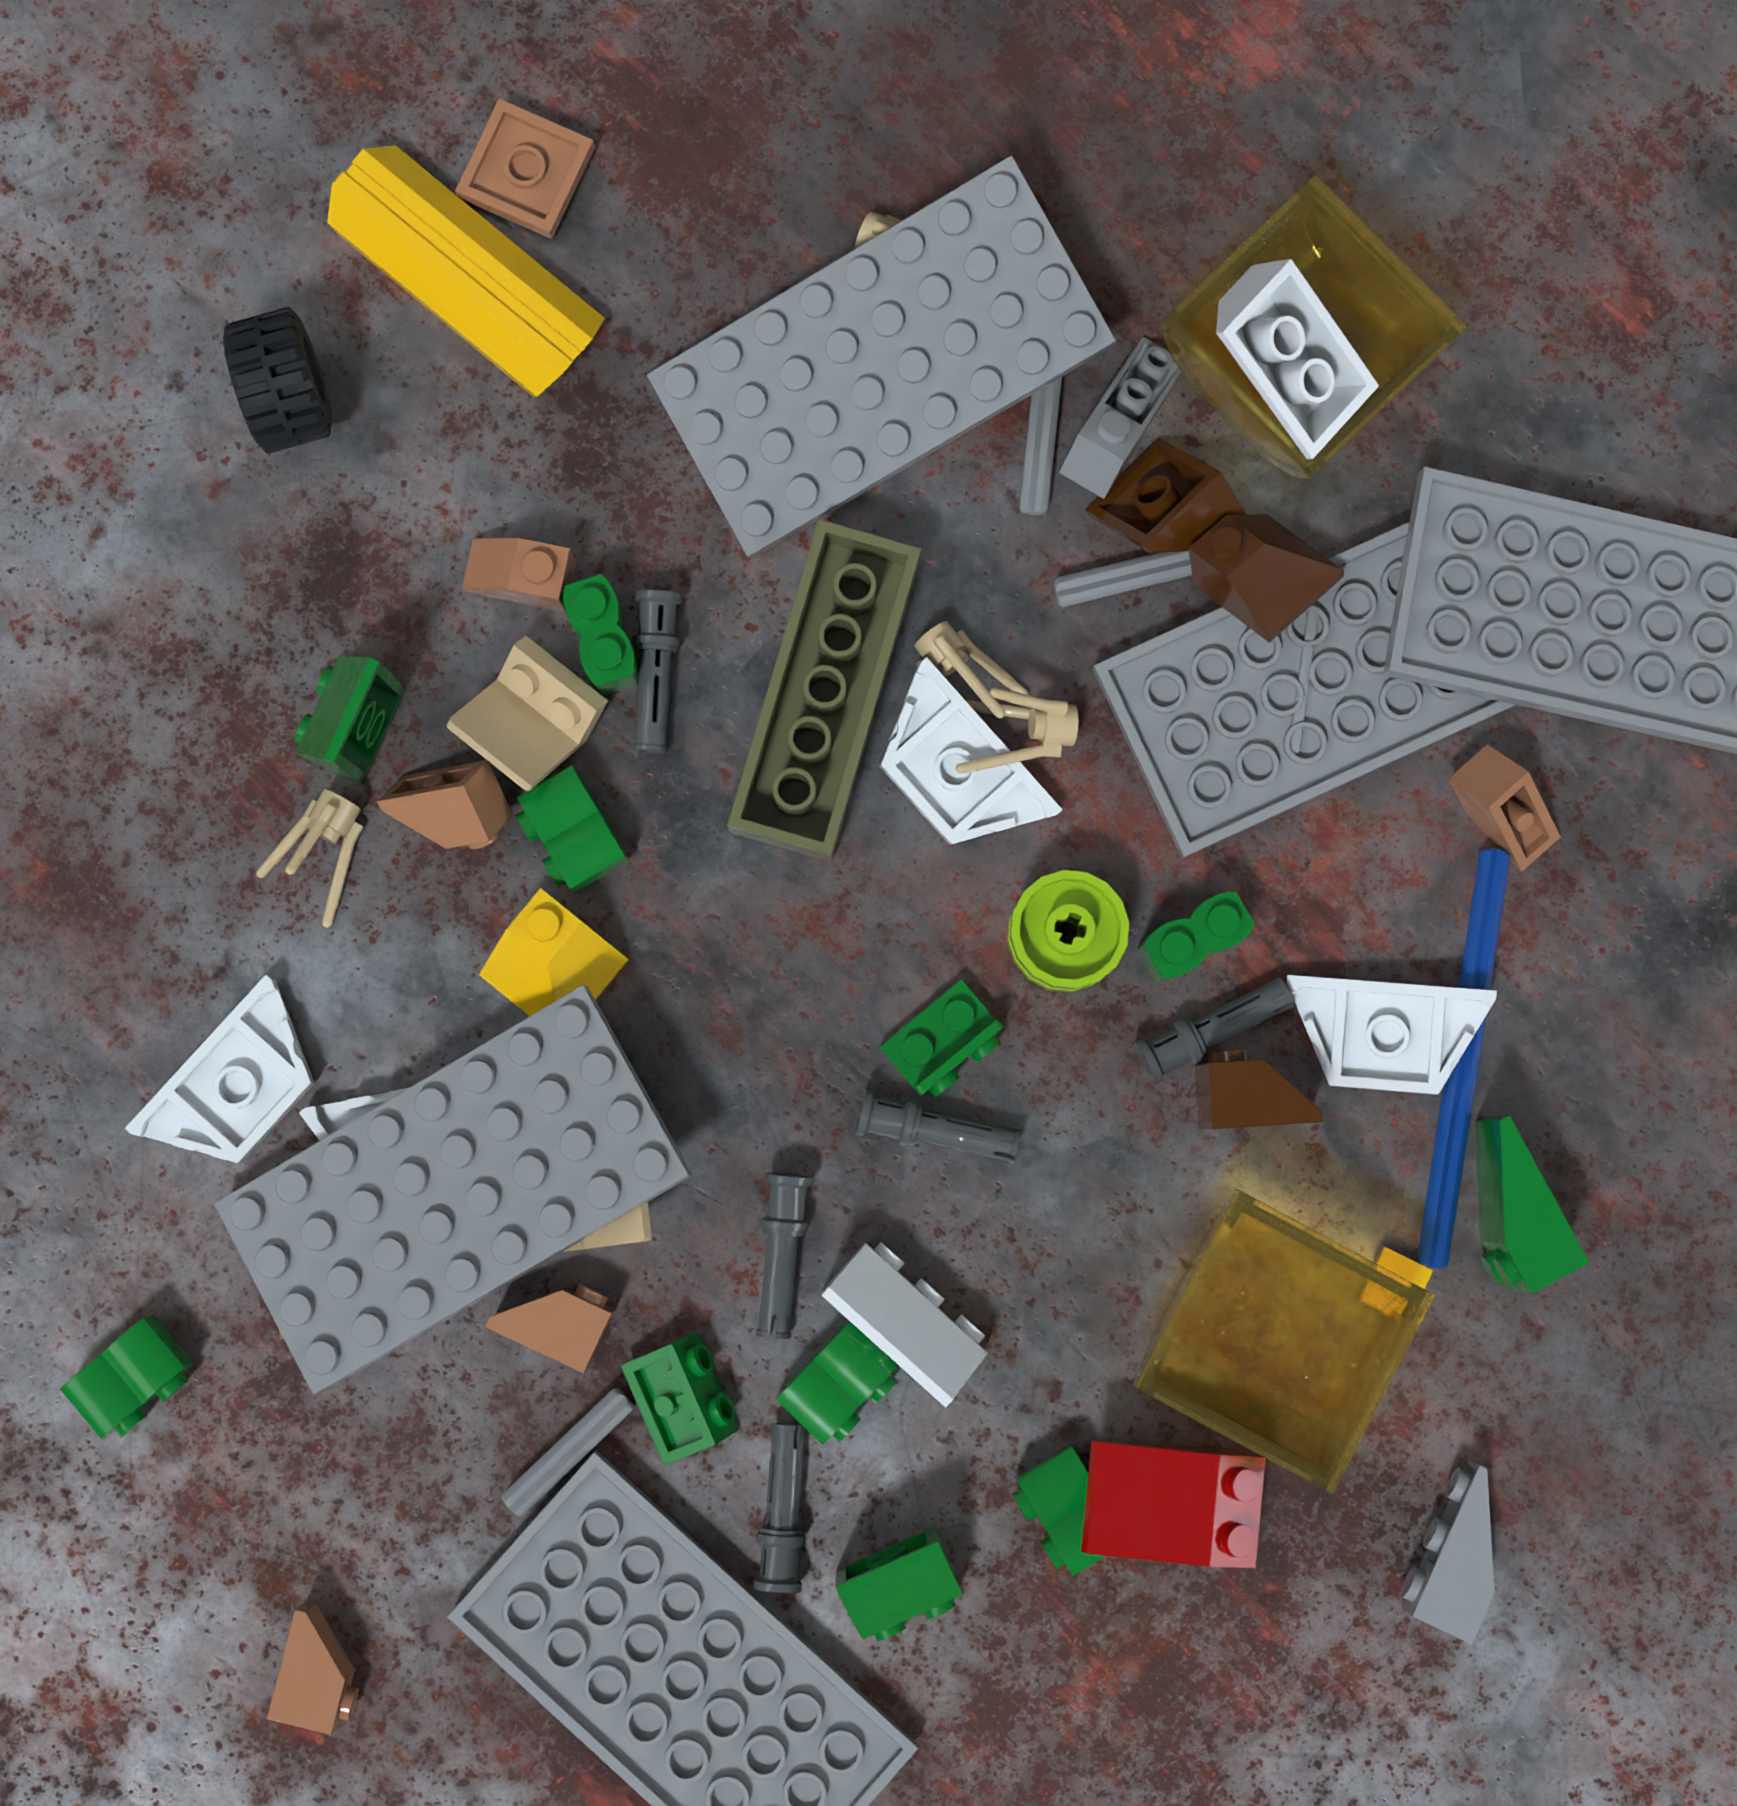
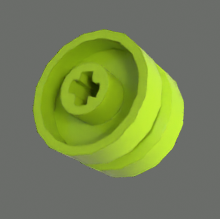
[1007,870,1129,992]

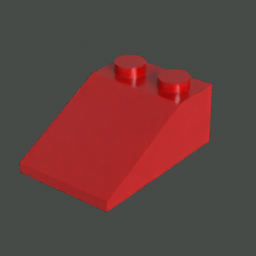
[1081,1440,1266,1568]

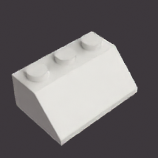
[1216,259,1379,459]
[822,1242,988,1408]

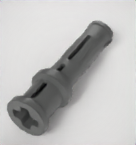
[632,590,682,753]
[1134,977,1295,1085]
[855,1088,1021,1164]
[756,1172,814,1339]
[753,1423,806,1593]

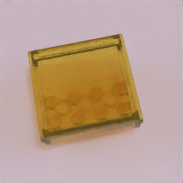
[1160,175,1467,479]
[1132,1189,1435,1494]

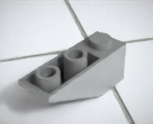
[1059,337,1187,499]
[1401,1459,1495,1645]

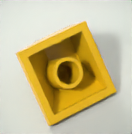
[479,888,629,1016]

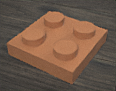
[455,99,595,239]

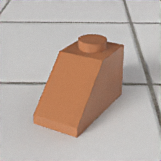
[462,538,576,612]
[1448,744,1561,872]
[377,760,513,849]
[485,1283,616,1373]
[267,1601,359,1735]

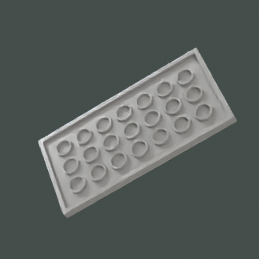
[647,155,1117,559]
[1383,466,1737,754]
[1092,522,1516,859]
[214,985,693,1395]
[447,1450,918,1806]

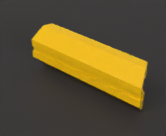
[327,145,605,397]

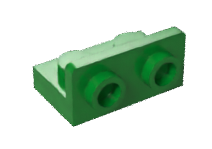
[879,979,1004,1098]
[621,1332,739,1465]

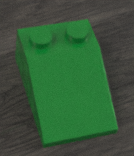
[295,655,406,785]
[1475,1115,1590,1294]

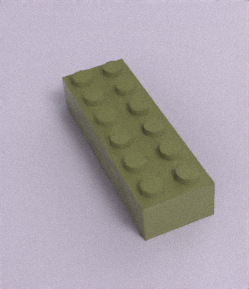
[727,519,921,862]

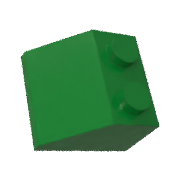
[835,1526,963,1641]

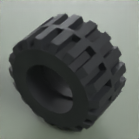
[223,306,332,454]

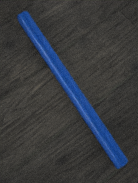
[1417,848,1510,1269]

